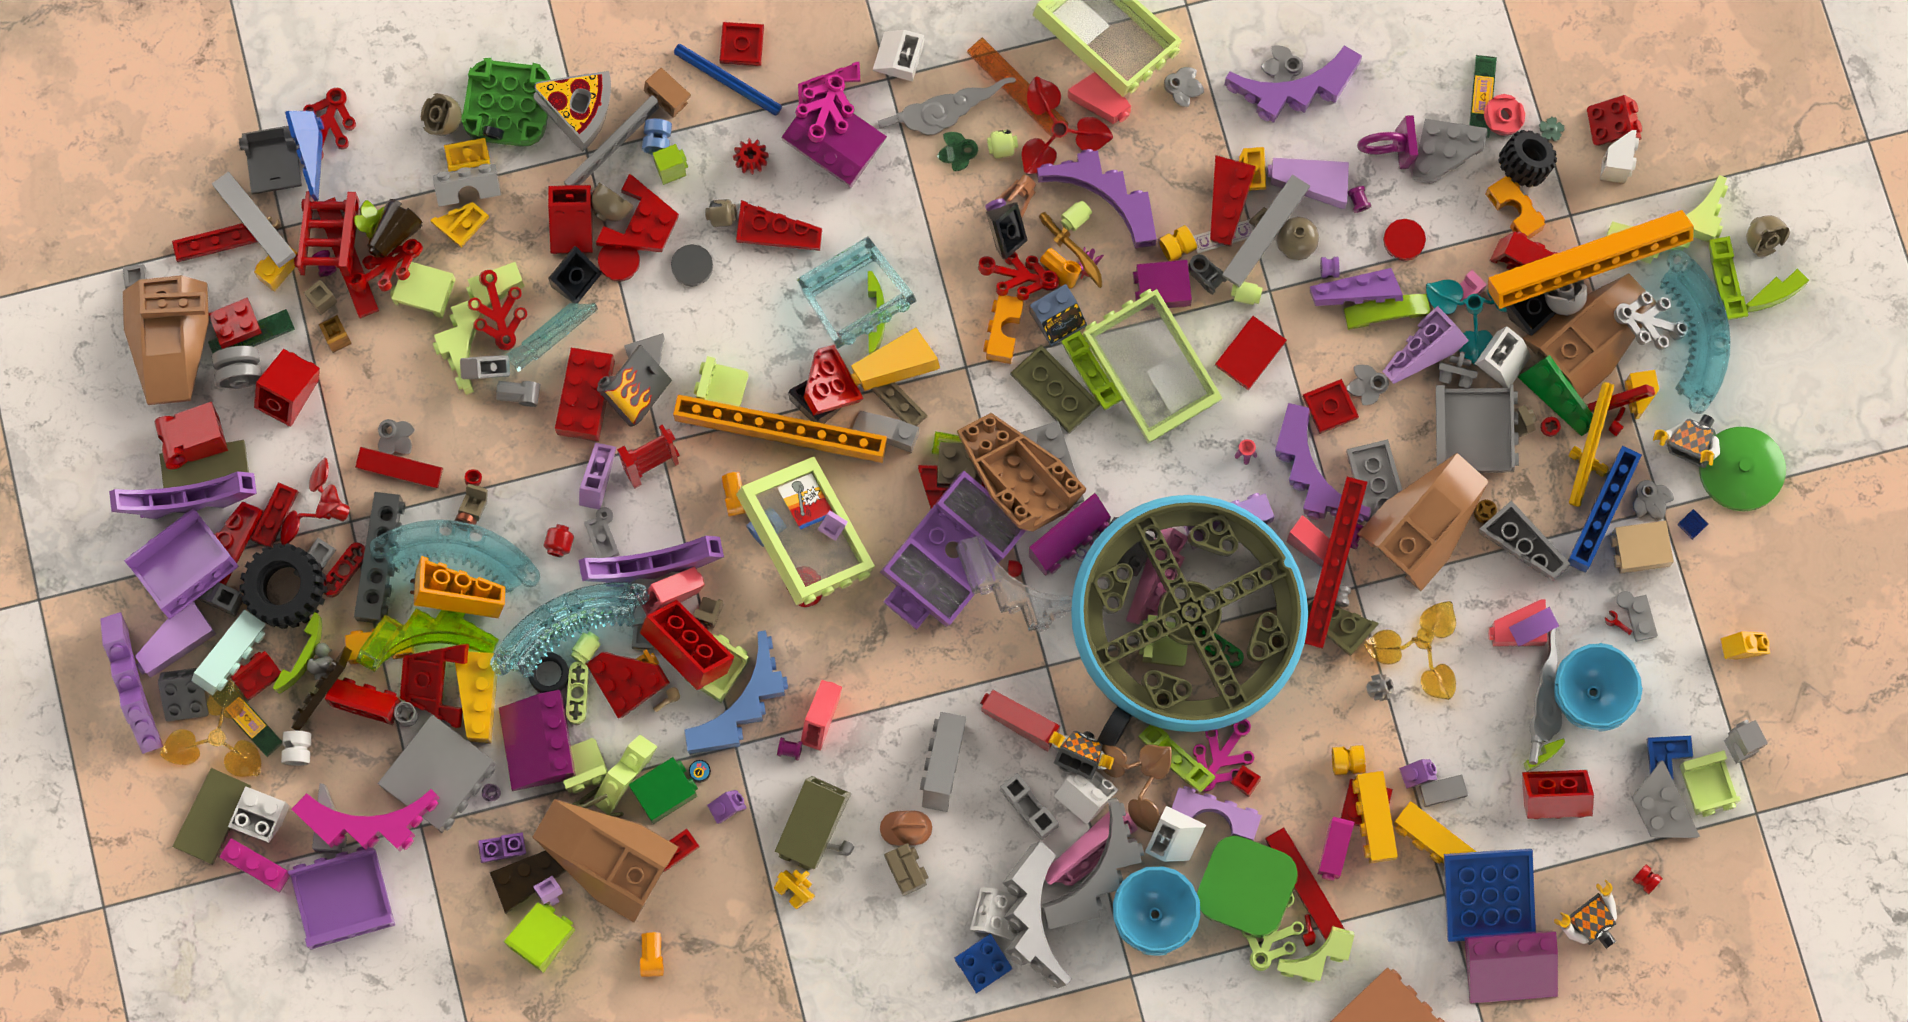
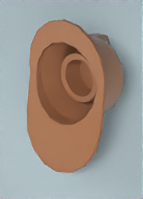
[880,811,932,846]

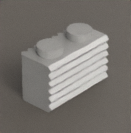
[460,355,510,379]

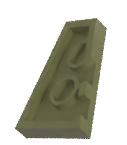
[1308,601,1379,656]

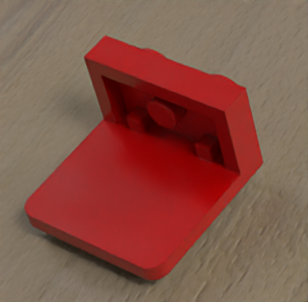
[1587,95,1642,146]

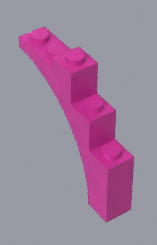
[291,789,440,851]

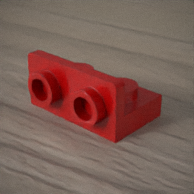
[230,651,281,701]

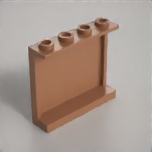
[1330,967,1445,1022]

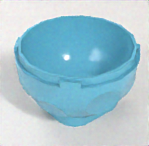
[1554,643,1643,732]
[1113,867,1200,956]

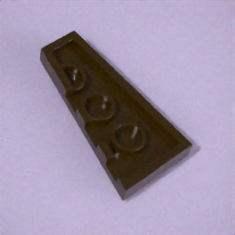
[291,646,352,731]
[490,850,566,914]

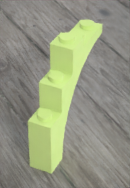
[1606,175,1728,264]
[433,262,525,395]

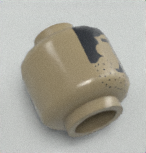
[705,199,737,227]

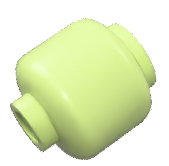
[987,129,1018,158]

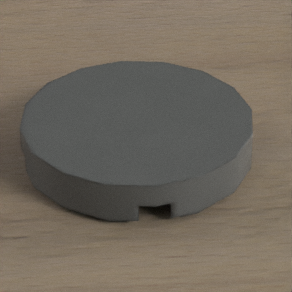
[671,244,713,287]

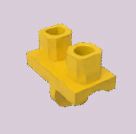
[774,870,815,909]

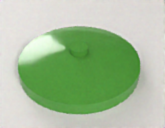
[1699,427,1786,511]

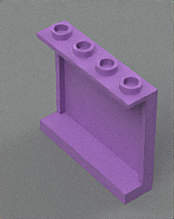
[124,508,239,620]
[288,847,395,950]

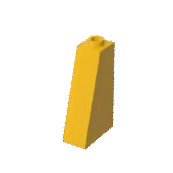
[851,327,940,391]

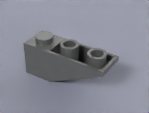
[197,582,243,617]

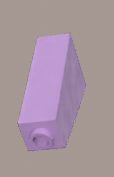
[1267,158,1349,209]
[135,601,216,678]

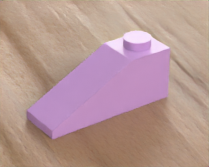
[579,442,616,510]

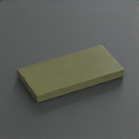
[1010,345,1100,434]
[159,440,249,488]
[172,768,251,865]

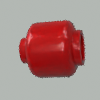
[543,524,574,558]

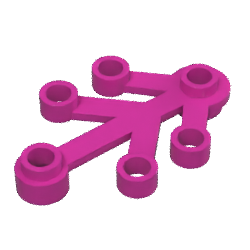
[795,74,854,143]
[1193,719,1254,792]

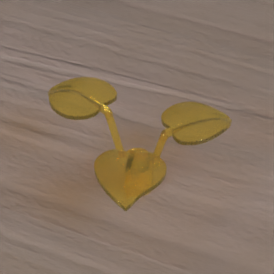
[1364,601,1456,700]
[160,680,261,777]

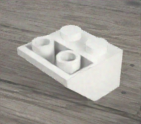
[873,30,924,82]
[1600,130,1639,183]
[1475,327,1531,388]
[1054,771,1118,824]
[228,786,290,843]
[1145,806,1206,862]

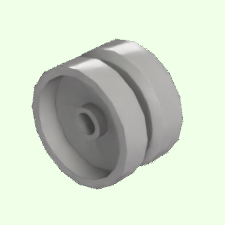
[211,346,262,389]

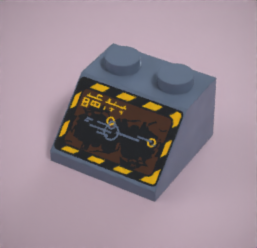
[1029,284,1087,346]

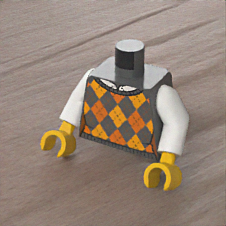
[1653,414,1720,468]
[1048,731,1114,780]
[1554,880,1617,949]

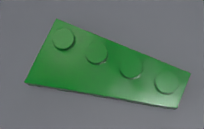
[1517,355,1593,436]

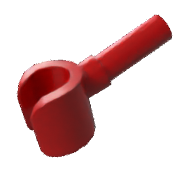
[1609,406,1626,436]
[1605,611,1633,635]
[1302,914,1316,947]

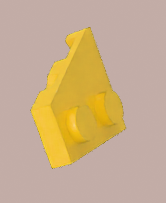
[1239,147,1266,191]
[430,202,489,248]

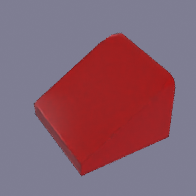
[1230,765,1261,797]

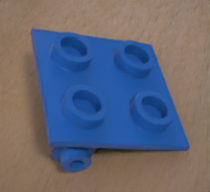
[954,933,1013,993]

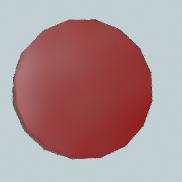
[1383,219,1426,261]
[598,245,640,282]

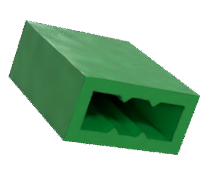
[629,757,698,824]

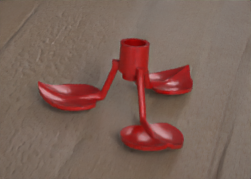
[1021,76,1113,174]
[280,457,350,546]

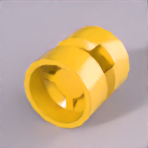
[1158,225,1197,261]
[1332,745,1366,775]

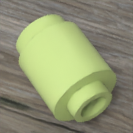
[1061,201,1092,231]
[1231,282,1263,305]
[570,631,601,664]

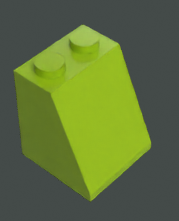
[504,902,575,973]

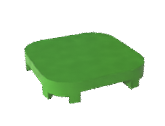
[462,58,551,146]
[1197,836,1298,938]

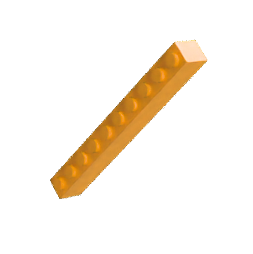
[1488,210,1694,309]
[673,394,887,463]

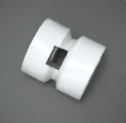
[281,731,311,766]

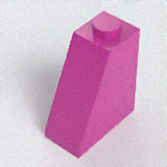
[1317,817,1354,881]

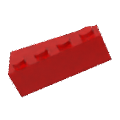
[1490,231,1557,270]

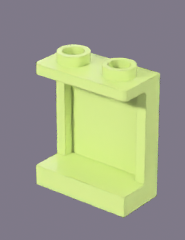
[390,262,456,318]
[684,634,750,703]
[1679,750,1741,817]

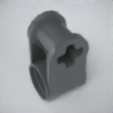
[1188,254,1227,295]

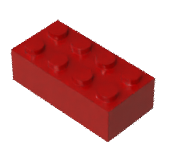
[555,347,615,442]
[640,600,734,690]

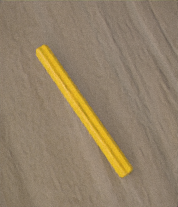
[1569,382,1614,507]

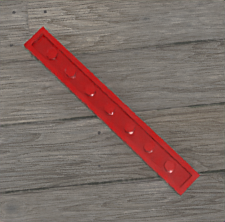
[1304,476,1368,649]

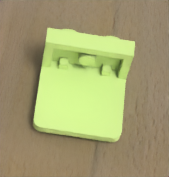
[694,356,749,407]
[1139,615,1188,667]
[563,738,608,793]

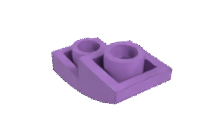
[1509,607,1559,647]
[478,832,526,863]

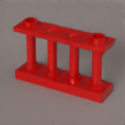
[294,191,360,276]
[617,424,680,489]

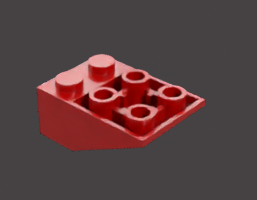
[548,185,593,254]

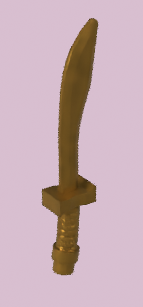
[1039,212,1102,288]

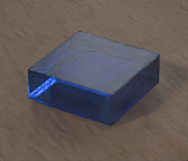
[1677,509,1708,540]

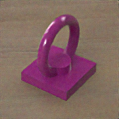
[1357,115,1418,169]

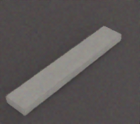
[564,95,659,186]
[212,171,296,268]
[1222,174,1310,288]

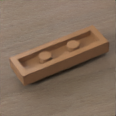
[140,292,206,317]

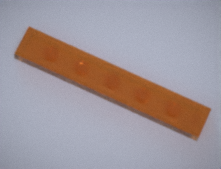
[967,37,1069,136]

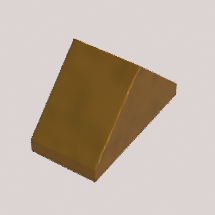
[319,315,352,353]

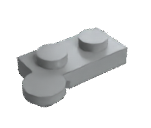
[584,507,620,558]
[1616,591,1658,642]

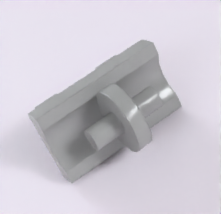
[1438,352,1478,388]

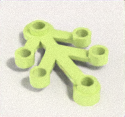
[1242,893,1304,971]

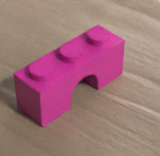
[220,838,290,893]

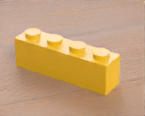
[1352,771,1398,864]
[1393,801,1477,864]

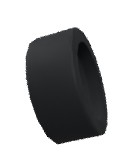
[527,652,569,693]
[1098,706,1132,746]

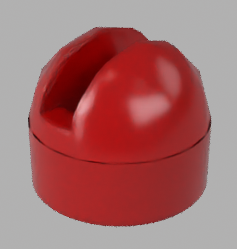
[464,469,482,486]
[1007,560,1023,577]

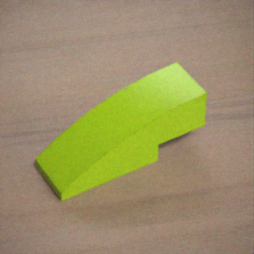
[1746,268,1809,313]

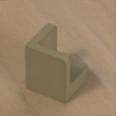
[304,279,337,315]
[693,597,724,628]

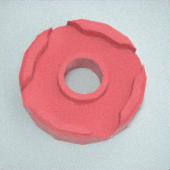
[1484,94,1525,136]

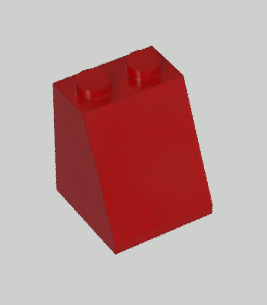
[254,349,320,427]

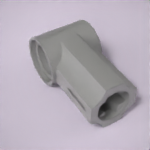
[496,381,540,407]

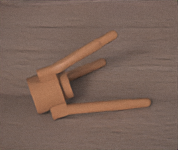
[995,175,1036,218]

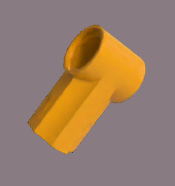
[1040,248,1081,289]
[722,472,746,517]
[640,932,664,977]

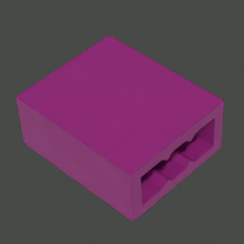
[1133,260,1192,311]

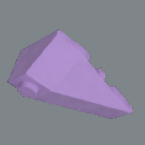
[1382,306,1469,384]

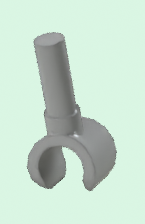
[826,840,854,856]

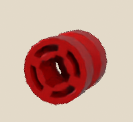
[1632,864,1663,895]

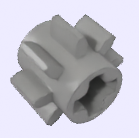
[1367,674,1394,701]

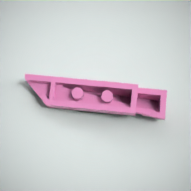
[1126,528,1188,624]
[1045,811,1138,886]

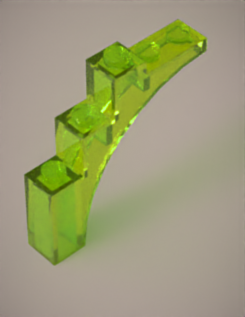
[356,608,499,672]

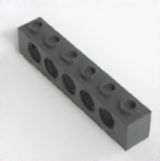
[354,492,405,624]

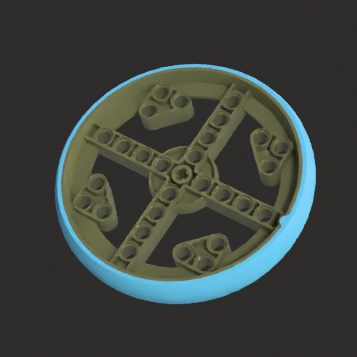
[1071,495,1308,732]

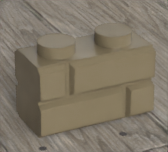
[884,843,929,896]

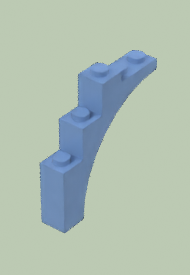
[685,630,788,755]

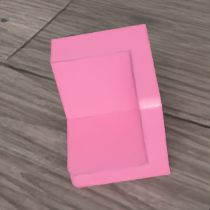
[1460,270,1487,307]

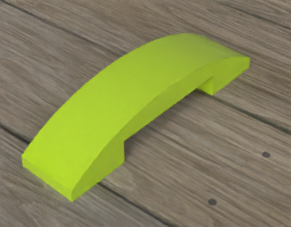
[1708,236,1749,320]
[868,271,886,355]
[1344,294,1431,330]
[1061,330,1123,410]
[273,612,322,694]
[1138,725,1216,793]

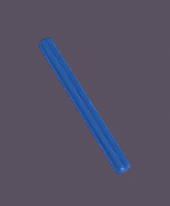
[674,44,782,116]

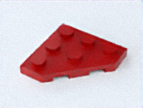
[804,344,864,415]
[586,652,670,718]

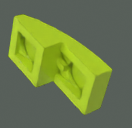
[1524,738,1565,772]

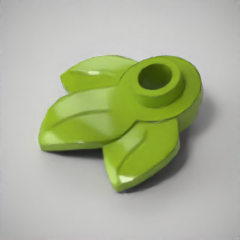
[354,200,385,239]

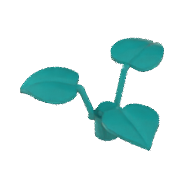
[1426,279,1507,366]

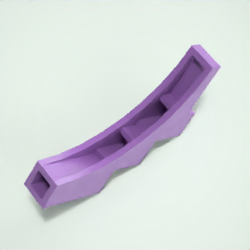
[1224,45,1362,123]
[1037,149,1157,249]
[1275,403,1371,523]
[109,471,257,519]
[578,536,724,586]
[100,612,163,754]

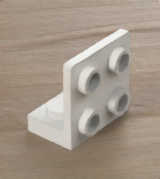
[970,888,1019,941]

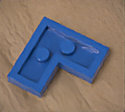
[1646,735,1693,780]

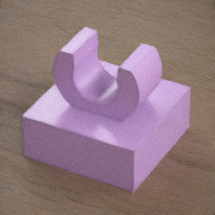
[818,510,848,541]
[533,876,563,906]

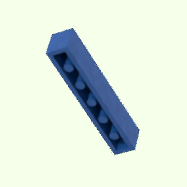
[1568,446,1642,573]

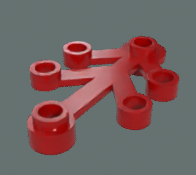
[303,88,356,160]
[348,239,423,292]
[978,252,1059,301]
[468,270,527,350]

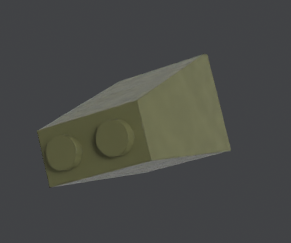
[774,776,851,870]

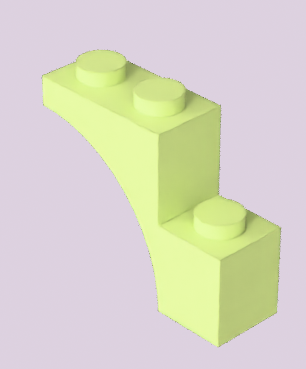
[594,735,657,815]
[1277,926,1354,983]

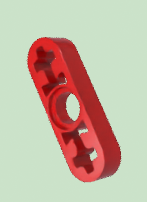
[324,542,365,597]

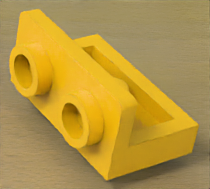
[444,137,490,172]

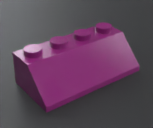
[1029,493,1111,576]

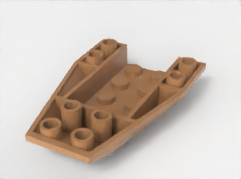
[1522,273,1656,399]
[123,275,209,405]
[957,413,1087,532]
[1357,453,1489,591]
[532,799,678,922]

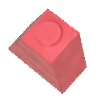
[1068,72,1131,124]
[1286,515,1330,567]
[639,567,705,615]
[1488,599,1547,646]
[801,680,842,751]

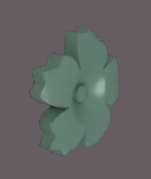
[1539,116,1565,142]

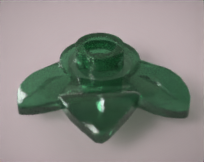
[937,132,978,171]

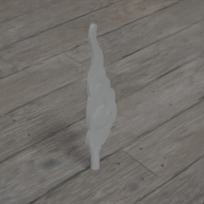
[878,77,1016,135]
[1529,628,1562,765]

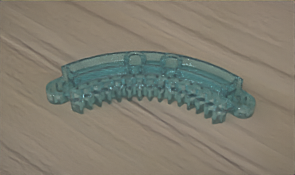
[1660,249,1731,414]
[370,520,540,593]
[490,582,649,678]

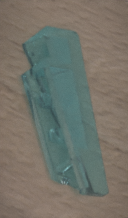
[506,303,598,372]

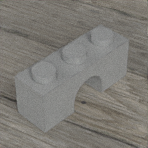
[433,164,501,207]
[1724,719,1768,764]
[1000,773,1059,841]

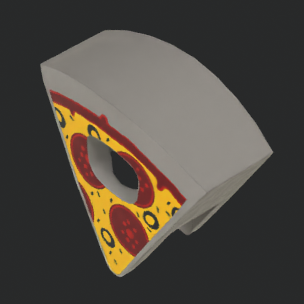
[533,71,611,152]

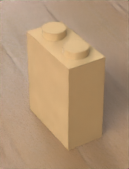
[1610,521,1674,574]

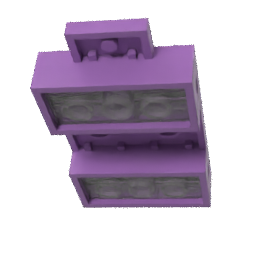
[880,471,1026,630]

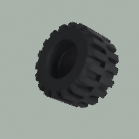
[1498,130,1557,187]

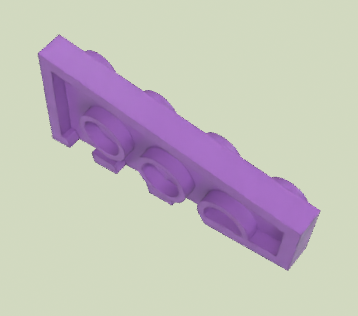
[1310,268,1403,306]

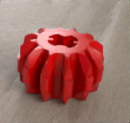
[733,138,769,175]

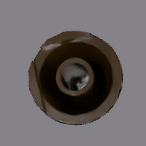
[367,199,423,258]

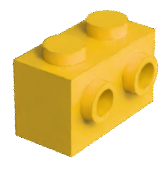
[254,246,298,292]

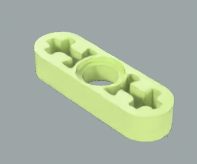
[566,661,589,725]

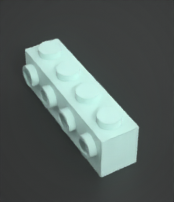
[191,609,266,695]

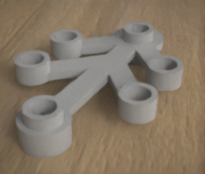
[1614,292,1688,350]

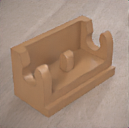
[644,68,691,118]

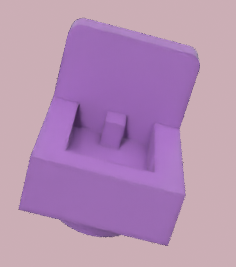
[1399,759,1437,789]
[707,790,746,824]

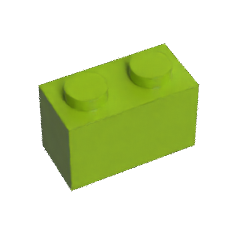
[653,144,688,185]

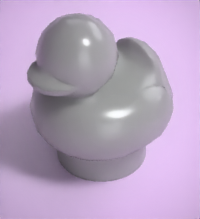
[307,643,333,680]

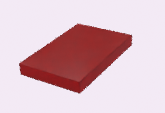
[1215,316,1287,390]

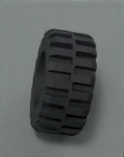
[240,543,327,629]

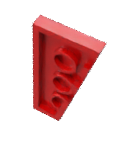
[1210,155,1256,247]
[736,200,823,251]
[215,501,263,585]

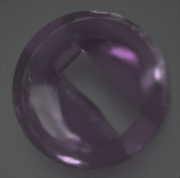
[482,784,501,801]

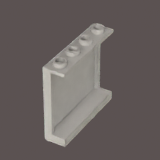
[1436,384,1519,473]
[378,715,496,833]

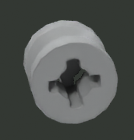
[1335,585,1351,607]

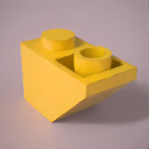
[1625,370,1659,419]
[1720,631,1770,660]

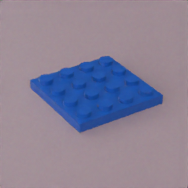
[1444,849,1536,942]

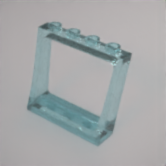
[796,236,916,349]

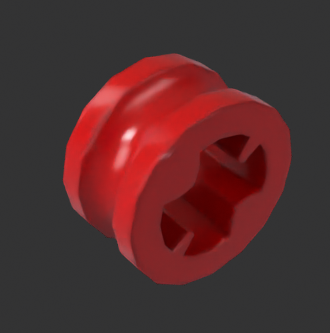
[1540,416,1561,437]

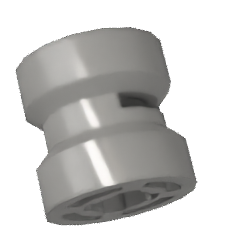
[394,702,418,727]

